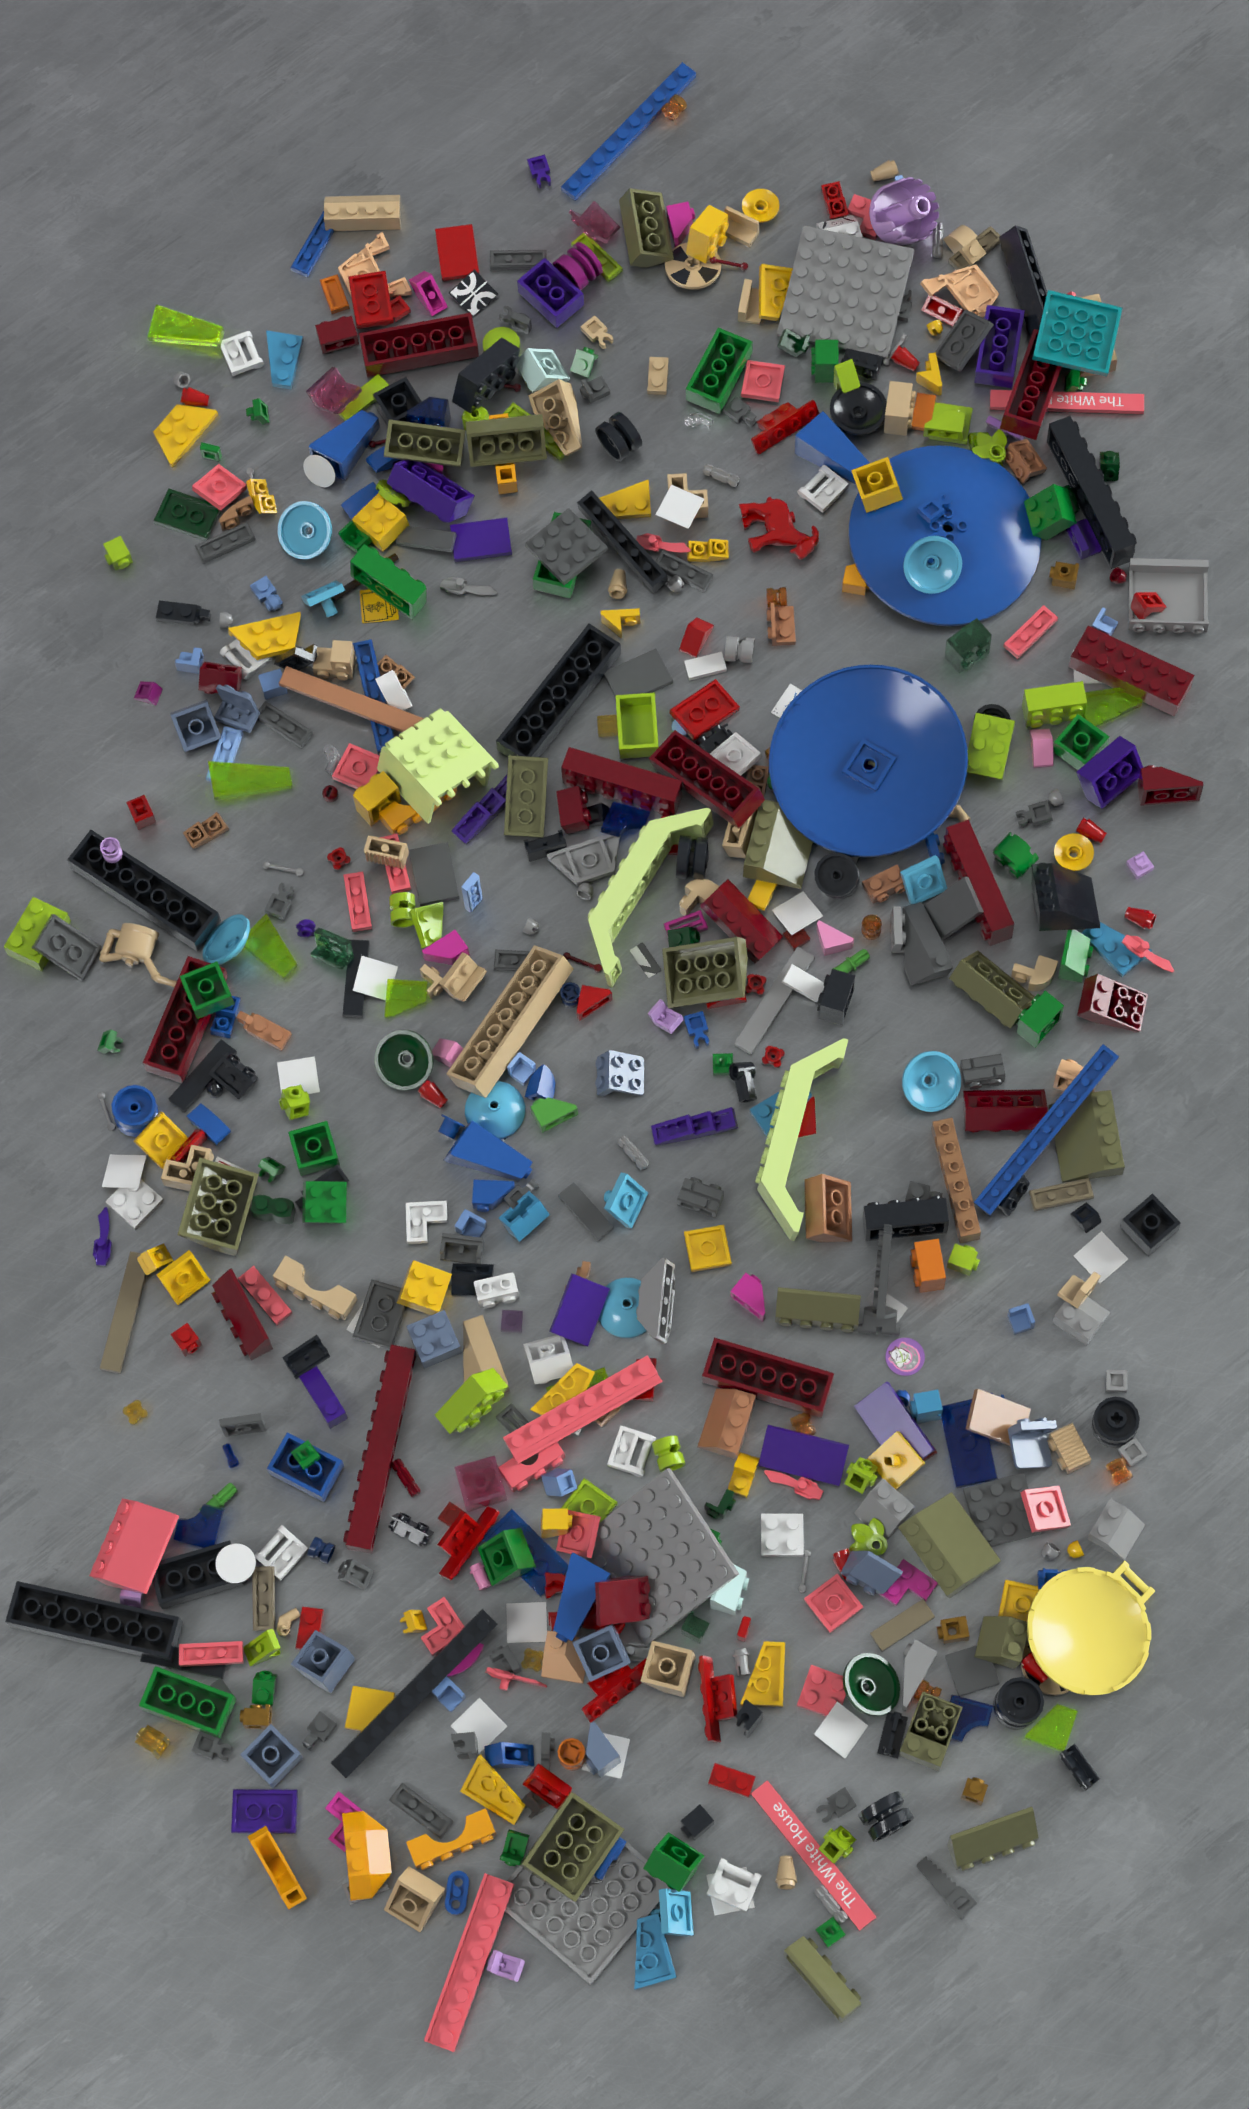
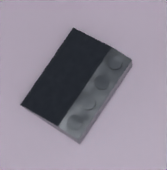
[1031,863,1100,931]

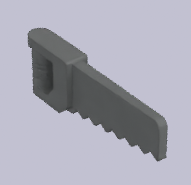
[917,1856,977,1920]

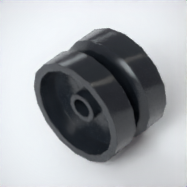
[595,412,642,462]
[676,835,709,880]
[814,853,860,899]
[1091,1396,1140,1448]
[993,1677,1044,1730]
[858,1791,914,1842]

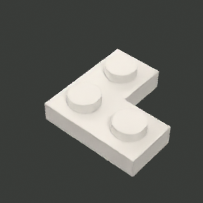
[406,1201,448,1244]

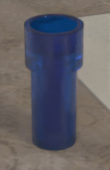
[222,1443,239,1468]

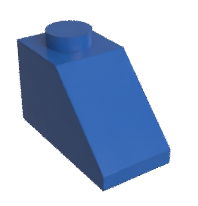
[472,1179,515,1212]
[484,1742,534,1769]

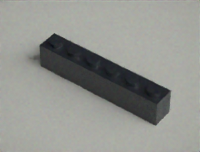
[999,225,1047,335]
[577,490,668,593]

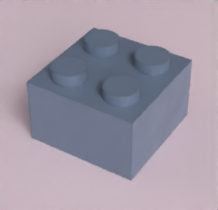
[406,1310,462,1369]
[572,1624,631,1682]
[240,1724,303,1788]

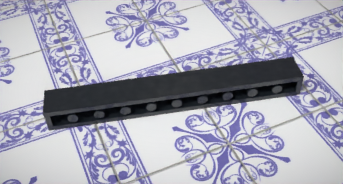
[330,1609,498,1778]

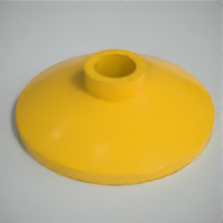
[742,189,780,223]
[1054,833,1094,871]

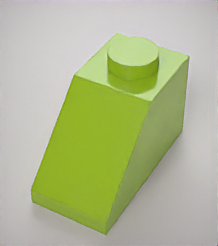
[923,409,966,442]

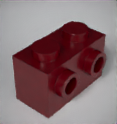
[315,316,359,354]
[198,662,242,694]
[556,786,591,834]

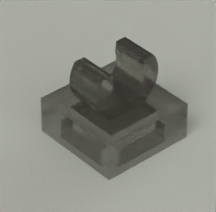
[521,1791,550,1819]

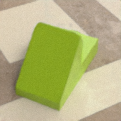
[834,359,860,393]
[243,1629,281,1667]

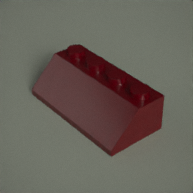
[700,879,783,964]
[963,1089,1048,1132]
[211,1268,273,1361]

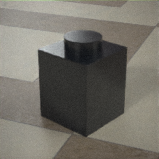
[680,1804,714,1840]

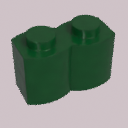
[251,1195,296,1224]

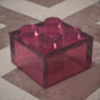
[454,1455,507,1512]

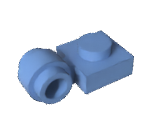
[250,576,283,612]

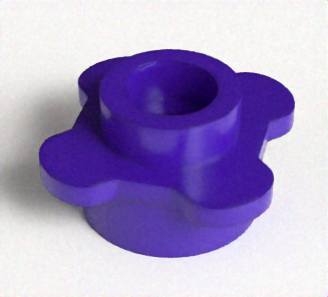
[296,919,317,937]

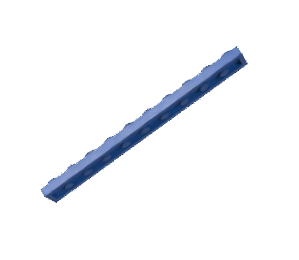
[561,62,696,201]
[974,1044,1119,1216]

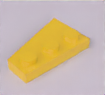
[759,264,793,321]
[599,479,651,519]
[530,1363,595,1416]
[740,1641,785,1707]
[460,1754,526,1825]

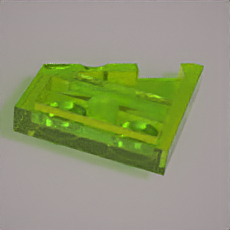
[384,979,428,1018]
[1025,1704,1078,1752]

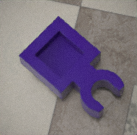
[527,154,551,189]

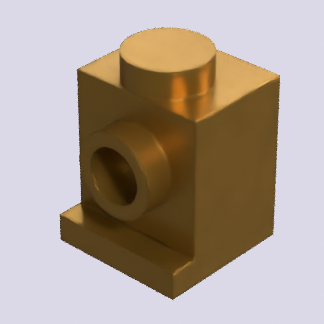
[1049,561,1079,590]
[937,1616,970,1644]
[240,1704,272,1729]
[961,1777,988,1806]

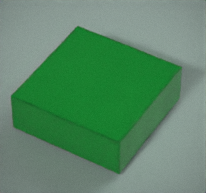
[200,442,222,462]

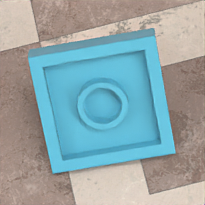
[301,580,345,617]
[900,855,948,905]
[604,1172,648,1228]
[651,1889,694,1937]

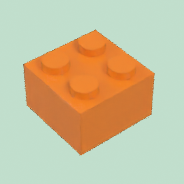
[910,1239,946,1293]

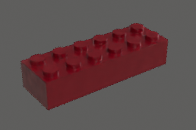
[359,313,479,377]
[1000,329,1062,440]
[1069,626,1195,717]
[649,730,765,829]
[561,747,682,817]
[943,819,1014,946]
[143,956,228,1083]
[702,1337,834,1418]

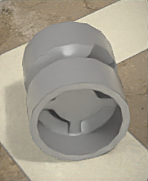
[724,635,755,663]

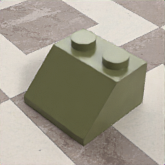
[974,1616,1027,1669]

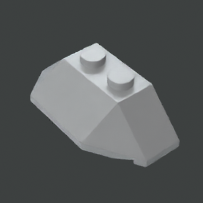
[636,1258,675,1344]

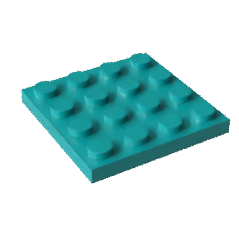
[1032,290,1123,377]

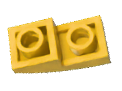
[246,479,277,514]
[687,539,729,562]
[748,880,778,911]

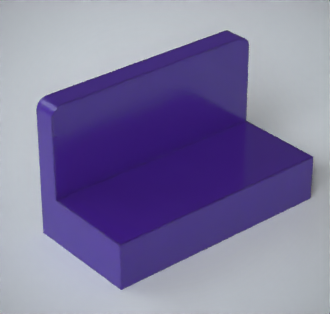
[1066,519,1102,560]

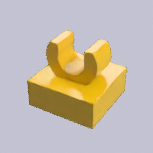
[400,1610,428,1633]

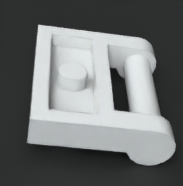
[219,331,264,376]
[797,465,849,513]
[220,639,272,680]
[607,1425,656,1477]
[254,1525,309,1581]
[707,1858,762,1912]

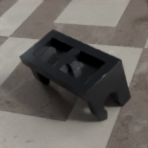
[523,830,567,862]
[282,1335,330,1379]
[736,1699,763,1738]

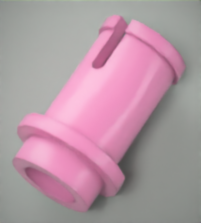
[470,1562,492,1591]

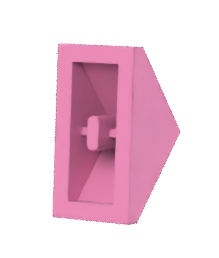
[1029,728,1054,768]
[816,920,854,956]
[432,1038,464,1068]

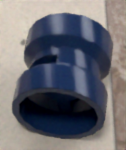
[560,982,580,1008]
[307,1537,336,1564]

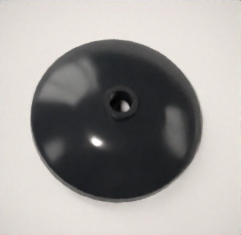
[830,382,887,435]

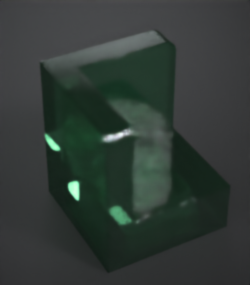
[681,1612,710,1643]

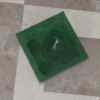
[944,618,992,674]

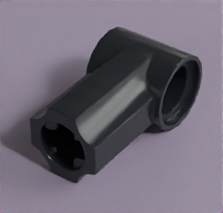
[729,1062,757,1103]

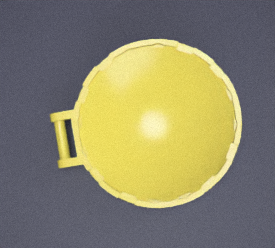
[1027,1560,1155,1696]

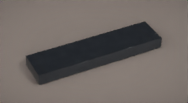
[342,940,370,1018]
[168,1039,237,1113]
[140,1647,226,1679]

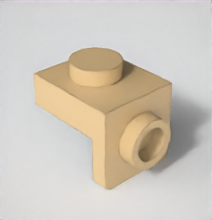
[420,964,444,999]

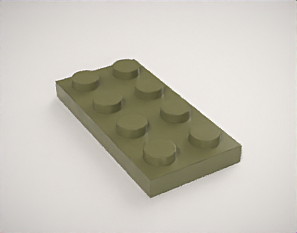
[504,756,548,837]

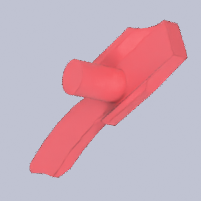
[636,533,691,553]
[1121,934,1174,973]
[764,1470,824,1500]
[485,1667,547,1691]

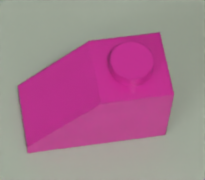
[666,201,695,247]
[409,271,448,316]
[422,930,470,965]
[730,1273,765,1322]

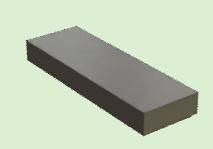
[948,226,1000,270]
[1029,1178,1094,1212]
[252,1566,275,1631]
[870,1599,935,1652]

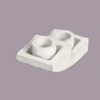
[375,670,413,711]

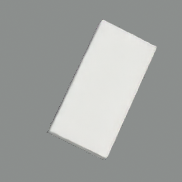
[684,652,727,681]
[781,964,824,1002]

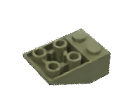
[899,1691,963,1771]

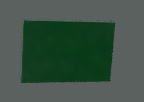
[154,488,222,541]

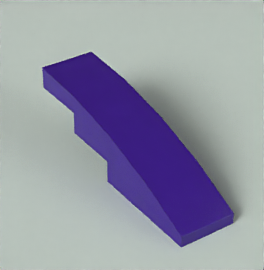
[451,775,507,844]
[651,1107,738,1145]

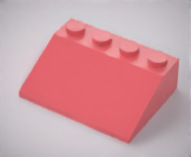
[89,1498,179,1594]

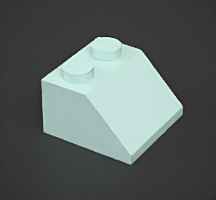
[516,348,571,393]
[710,1564,750,1615]

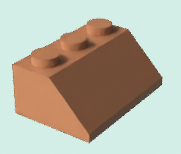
[805,1174,852,1242]
[697,1388,756,1459]

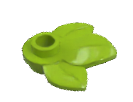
[972,429,1007,463]
[849,1518,888,1555]

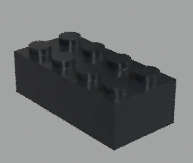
[452,337,520,413]
[863,1196,949,1241]
[153,1540,243,1609]

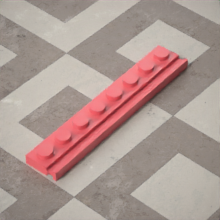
[503,1355,663,1464]
[424,1873,515,2052]

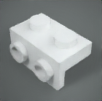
[474,1272,519,1308]

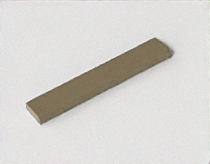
[100,1251,146,1374]

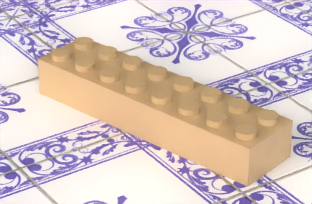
[446,945,574,1098]

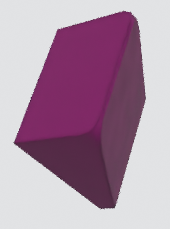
[134,681,163,705]

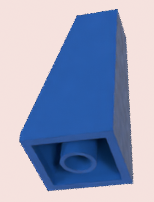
[309,410,380,481]
[795,411,870,484]
[443,1121,533,1182]
[553,1552,611,1643]

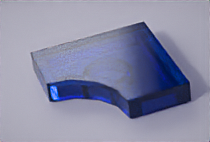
[601,801,651,837]
[174,1504,225,1548]
[950,1695,993,1742]

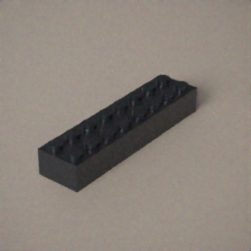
[1046,416,1137,569]
[496,623,621,757]
[67,830,221,952]
[5,1581,183,1663]

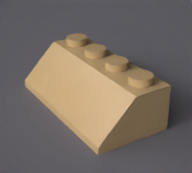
[324,195,401,231]

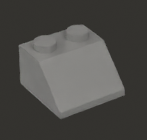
[1052,1297,1110,1346]
[854,1479,914,1540]
[1088,1498,1145,1560]

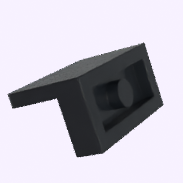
[451,1263,494,1296]

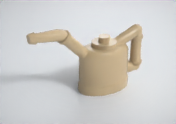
[99,923,177,988]

